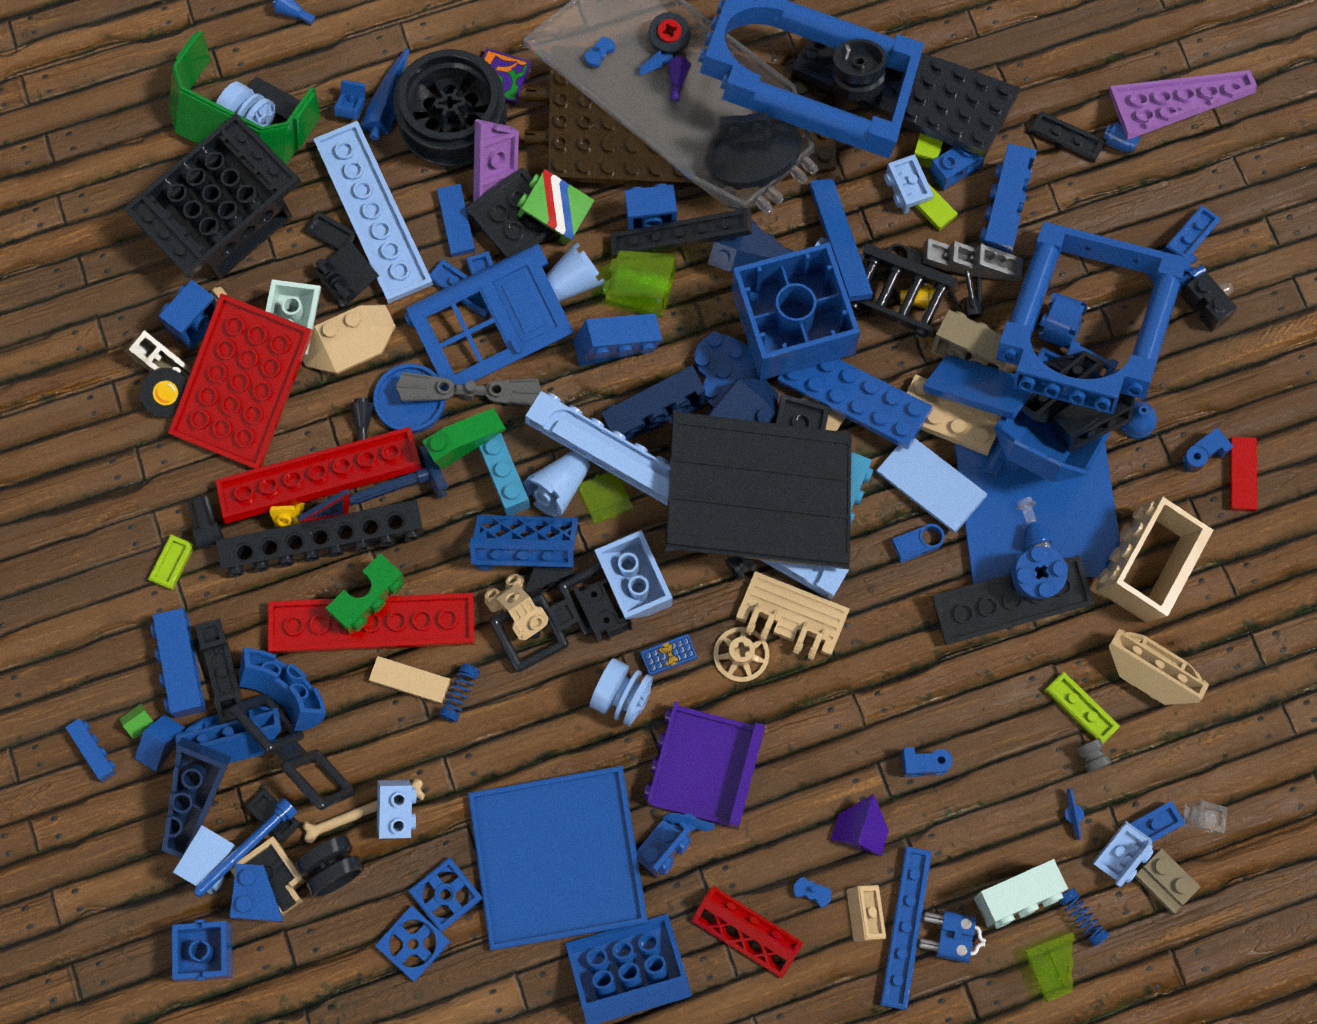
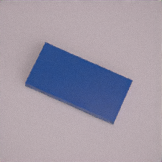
[923,354,1032,419]

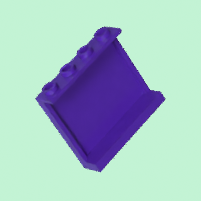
[644,701,765,830]

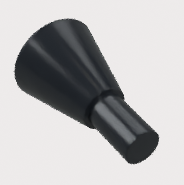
[349,398,374,441]

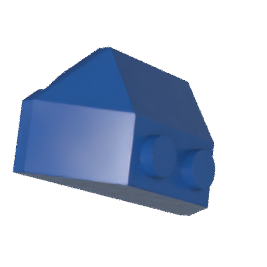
[175,706,281,763]

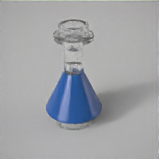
[1016,497,1054,550]

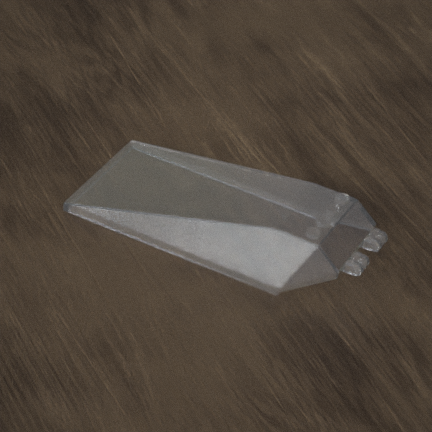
[523,0,819,214]

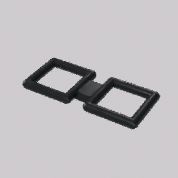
[489,562,624,673]
[230,694,355,810]

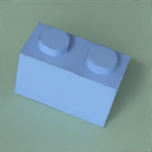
[173,826,238,894]

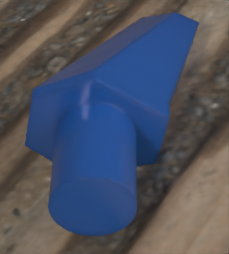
[639,51,673,76]

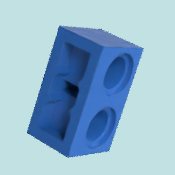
[929,147,984,191]

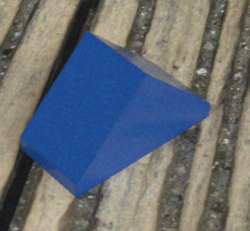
[135,715,186,772]

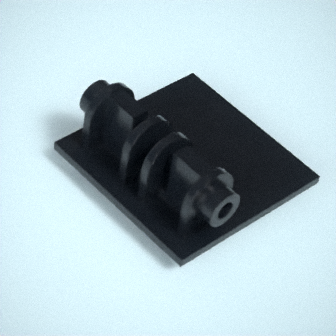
[314,240,379,308]

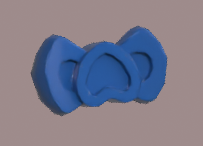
[584,37,616,68]
[793,877,832,908]

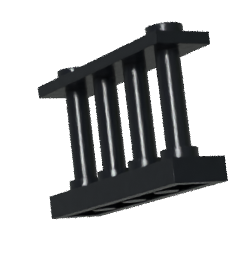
[850,243,958,338]

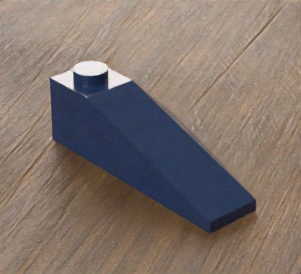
[708,211,794,272]

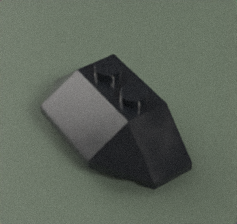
[1020,350,1104,424]

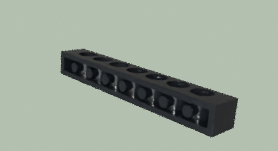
[216,500,425,577]

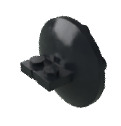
[705,112,802,190]

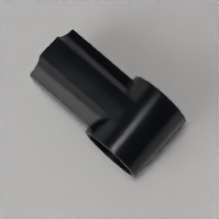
[188,496,224,550]

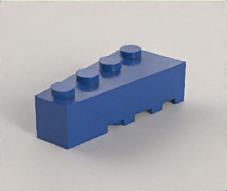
[979,143,1037,254]

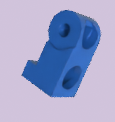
[1182,428,1234,473]
[901,747,953,778]

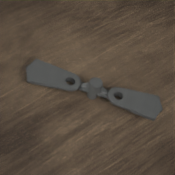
[396,372,543,407]

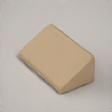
[847,885,886,942]

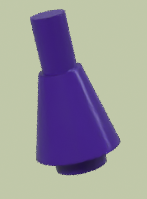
[668,56,692,102]

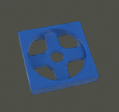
[409,857,483,933]
[375,905,451,982]

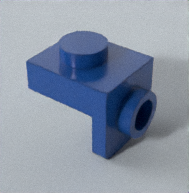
[334,80,365,120]

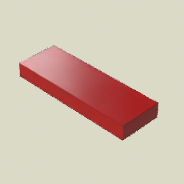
[1229,436,1257,512]

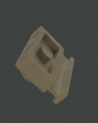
[1135,849,1201,915]

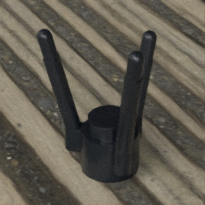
[948,270,984,320]

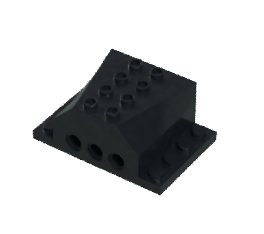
[124,113,301,280]

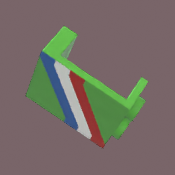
[517,169,594,246]

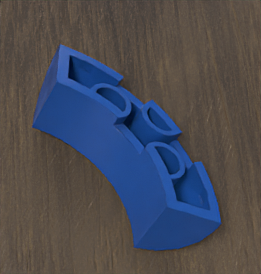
[239,647,326,731]

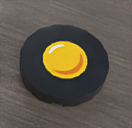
[140,368,187,418]

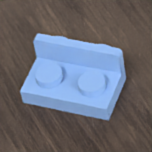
[884,154,933,214]

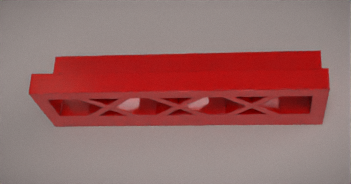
[692,886,804,978]

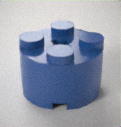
[1038,293,1088,350]
[1011,546,1068,600]

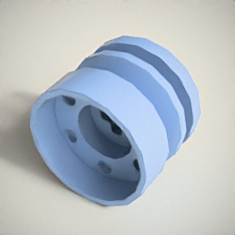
[216,81,275,127]
[590,658,653,727]

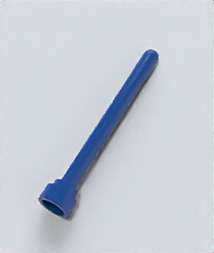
[194,798,297,897]

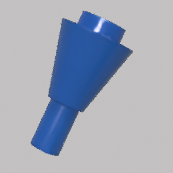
[272,0,316,25]

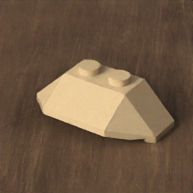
[303,305,396,374]
[1109,629,1209,705]

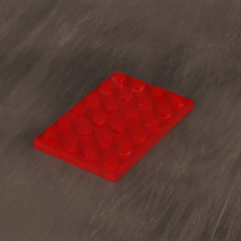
[168,293,314,469]

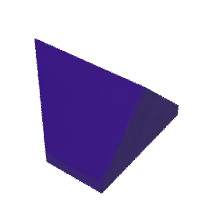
[830,794,889,857]

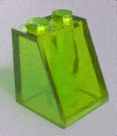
[603,251,676,318]

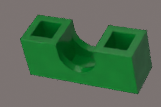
[326,553,405,634]

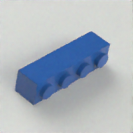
[65,718,116,782]

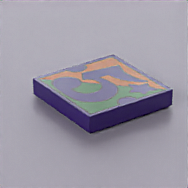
[483,48,531,105]

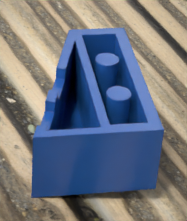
[573,313,662,367]

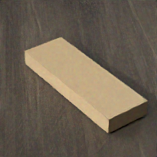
[369,656,451,705]

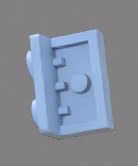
[1094,821,1153,887]

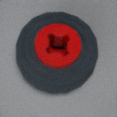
[648,12,691,55]

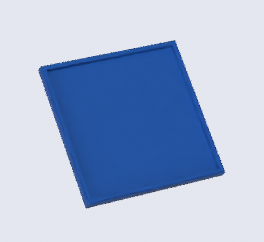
[954,439,1121,584]
[468,766,648,951]

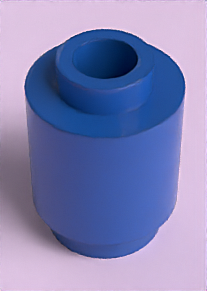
[1103,122,1141,153]

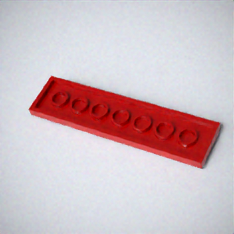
[215,427,422,524]
[268,593,475,654]

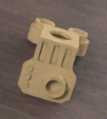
[484,574,549,640]

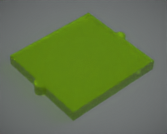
[579,472,633,525]

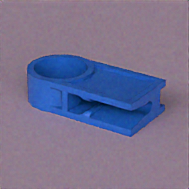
[891,524,945,563]

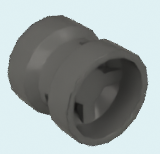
[1077,739,1112,774]

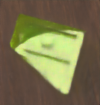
[1024,932,1075,1002]

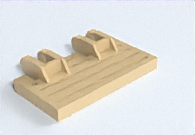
[736,571,850,660]

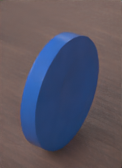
[373,364,446,434]

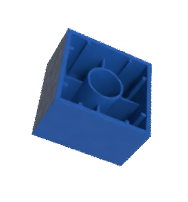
[731,242,860,380]

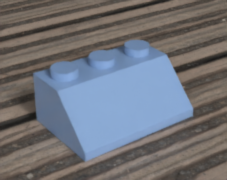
[595,530,673,619]

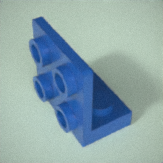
[637,819,691,878]

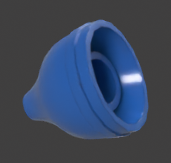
[1120,401,1157,439]

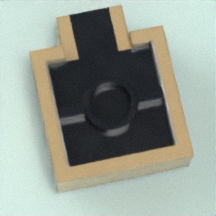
[230,837,306,916]

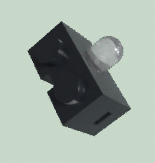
[1180,271,1238,332]

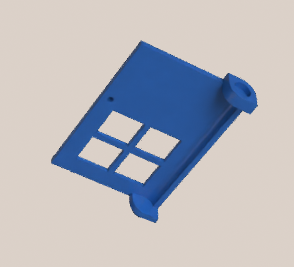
[404,243,574,391]

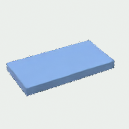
[877,438,987,533]

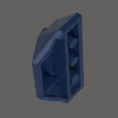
[707,377,778,423]

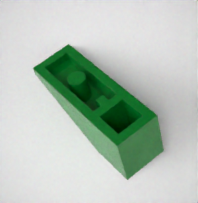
[422,408,506,469]

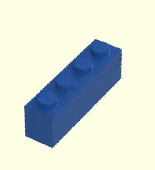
[150,608,206,718]

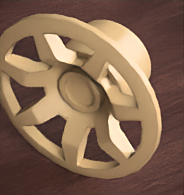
[714,627,769,682]

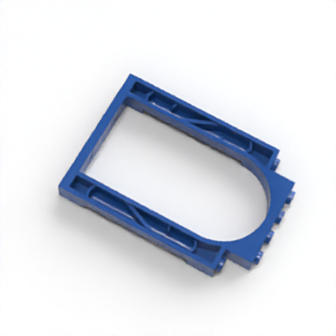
[698,0,924,159]
[996,222,1188,415]

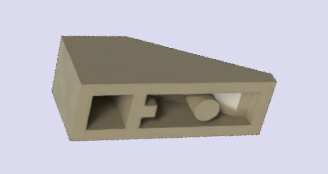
[124,330,192,381]

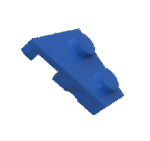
[230,864,283,922]

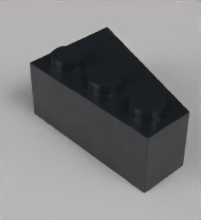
[1052,369,1135,453]

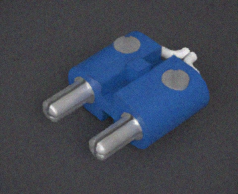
[919,910,986,963]

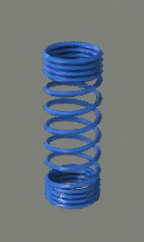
[439,663,480,723]
[1059,888,1110,947]

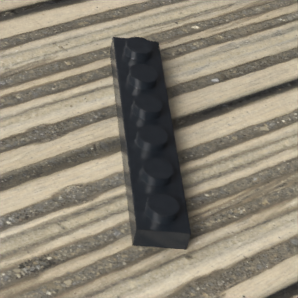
[611,208,752,259]

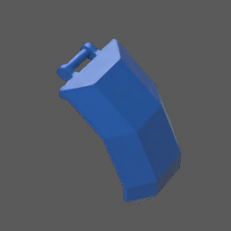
[994,340,1119,483]

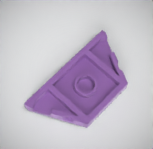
[473,119,519,202]

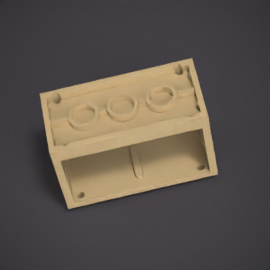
[1096,497,1213,622]

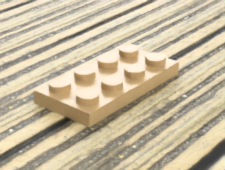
[907,374,1002,456]

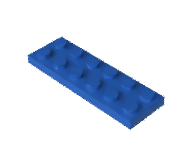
[777,359,933,450]

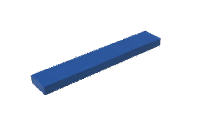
[809,178,873,301]
[880,846,932,1011]

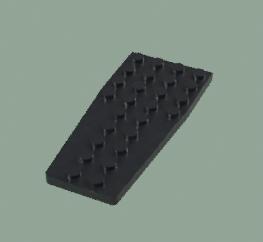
[792,39,1021,158]

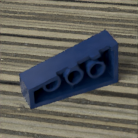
[602,365,705,441]
[162,737,232,859]

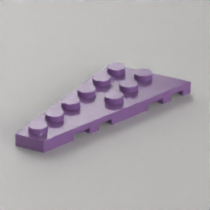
[1109,70,1257,140]

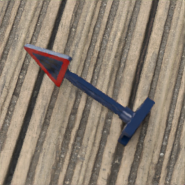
[297,445,448,522]

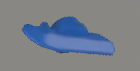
[1064,788,1084,840]
[663,813,715,832]

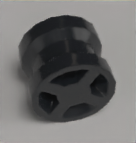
[725,557,756,580]

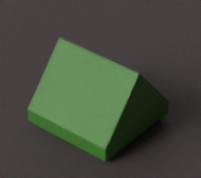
[119,704,154,740]

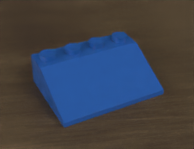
[565,914,692,1024]

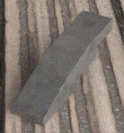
[922,238,1023,281]

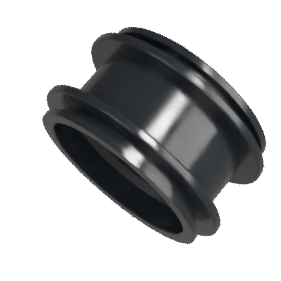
[393,49,507,167]

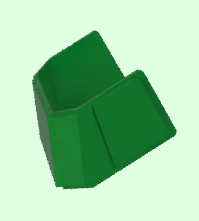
[169,30,321,165]

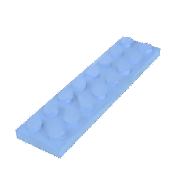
[313,121,433,304]

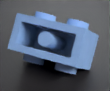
[377,780,417,839]

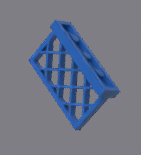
[470,515,578,567]

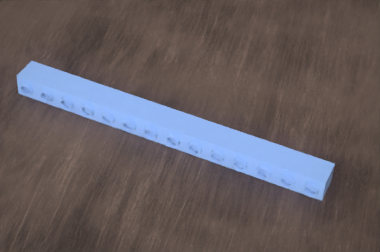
[525,391,849,601]

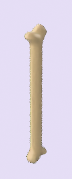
[303,779,425,844]

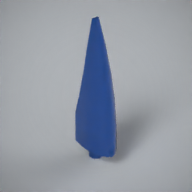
[360,47,410,141]

